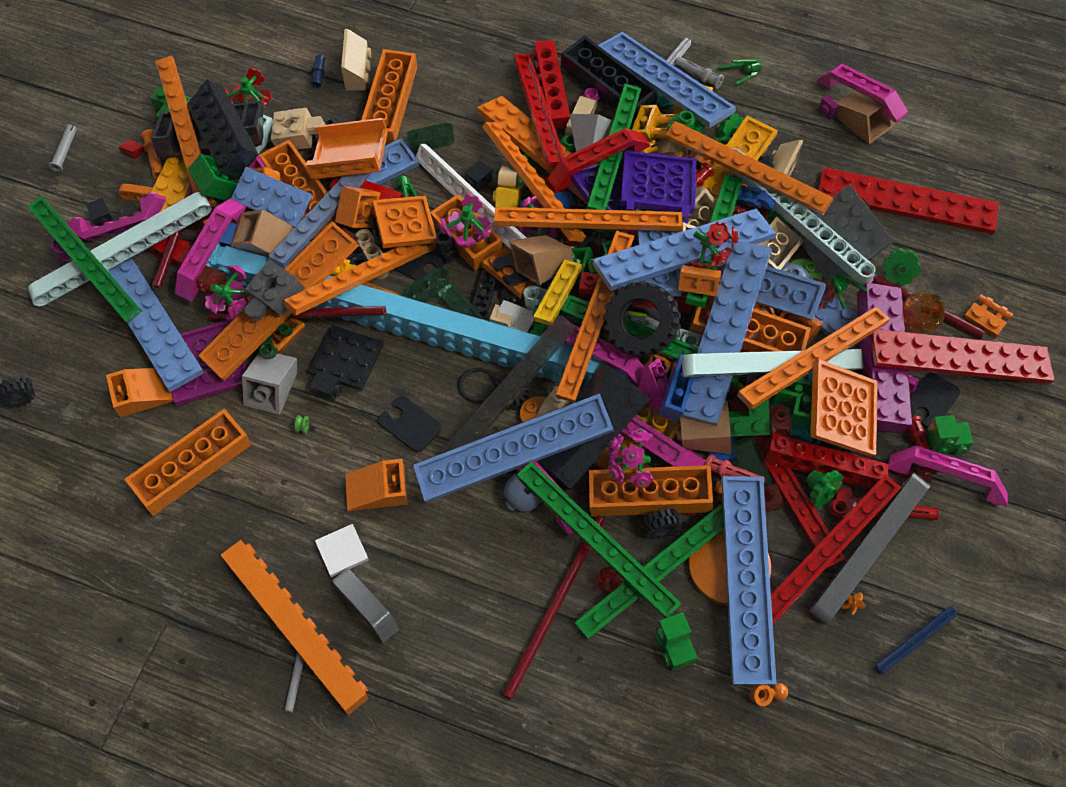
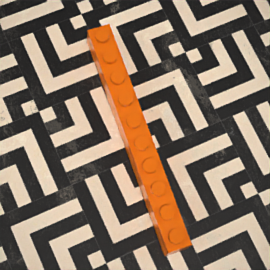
[221,540,368,716]

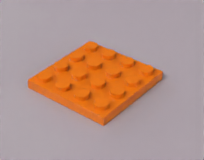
[811,359,877,457]

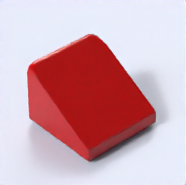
[119,140,144,160]

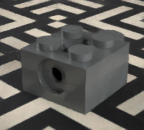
[245,259,305,321]

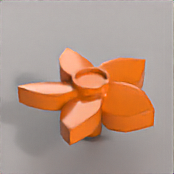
[841,592,866,615]

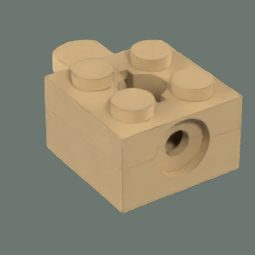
[271,108,326,150]

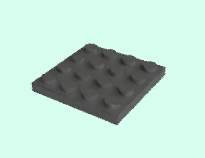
[792,184,894,287]

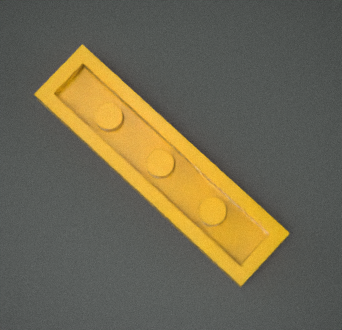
[533,259,582,326]

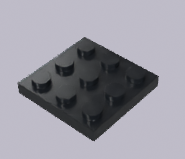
[309,325,384,391]

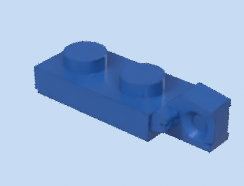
[736,186,775,209]

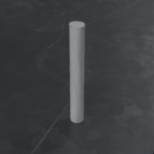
[284,652,304,713]

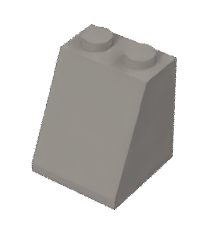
[570,114,613,164]
[242,352,297,415]

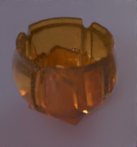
[903,291,945,334]

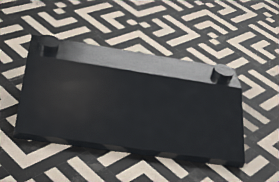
[151,101,264,158]
[538,363,650,490]

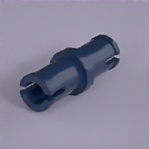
[311,54,326,88]

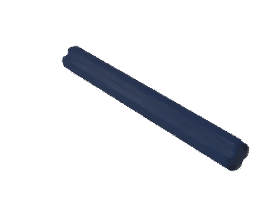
[875,606,958,675]

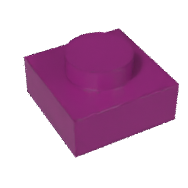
[819,95,839,119]

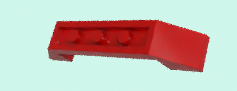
[547,128,650,192]

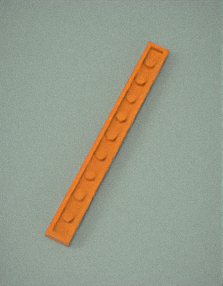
[155,55,217,207]
[666,121,833,215]
[482,122,586,242]
[494,207,683,231]
[556,231,634,403]
[284,243,437,315]
[737,307,890,409]

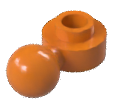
[750,683,788,706]

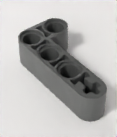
[332,568,400,644]

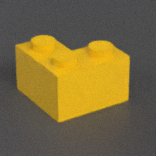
[493,185,522,207]

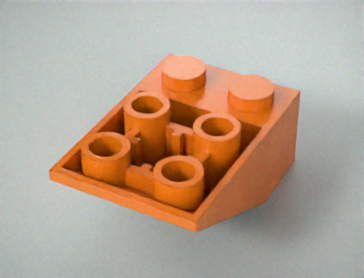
[106,368,174,418]
[345,459,408,511]

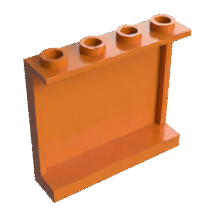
[306,118,388,179]

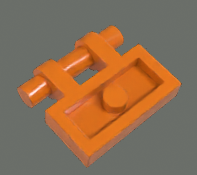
[963,294,1013,338]

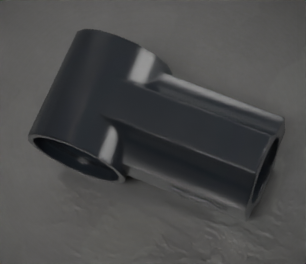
[436,231,459,263]

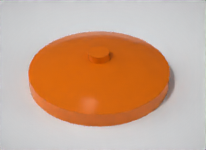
[688,530,771,606]

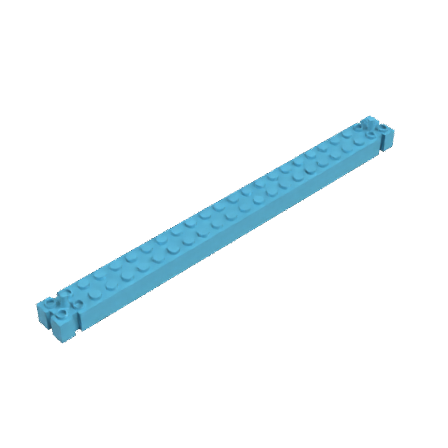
[203,243,625,388]

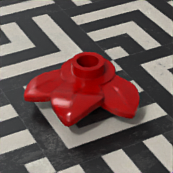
[829,487,861,519]

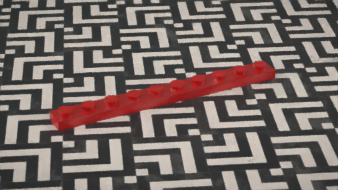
[513,53,564,168]
[728,397,845,570]
[771,474,901,624]

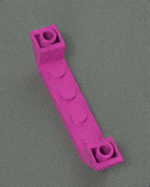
[817,64,908,123]
[67,193,166,242]
[175,199,247,302]
[541,321,645,389]
[621,416,706,467]
[888,446,1008,507]

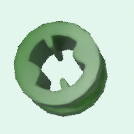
[295,415,309,433]

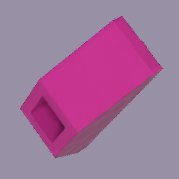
[638,358,670,420]

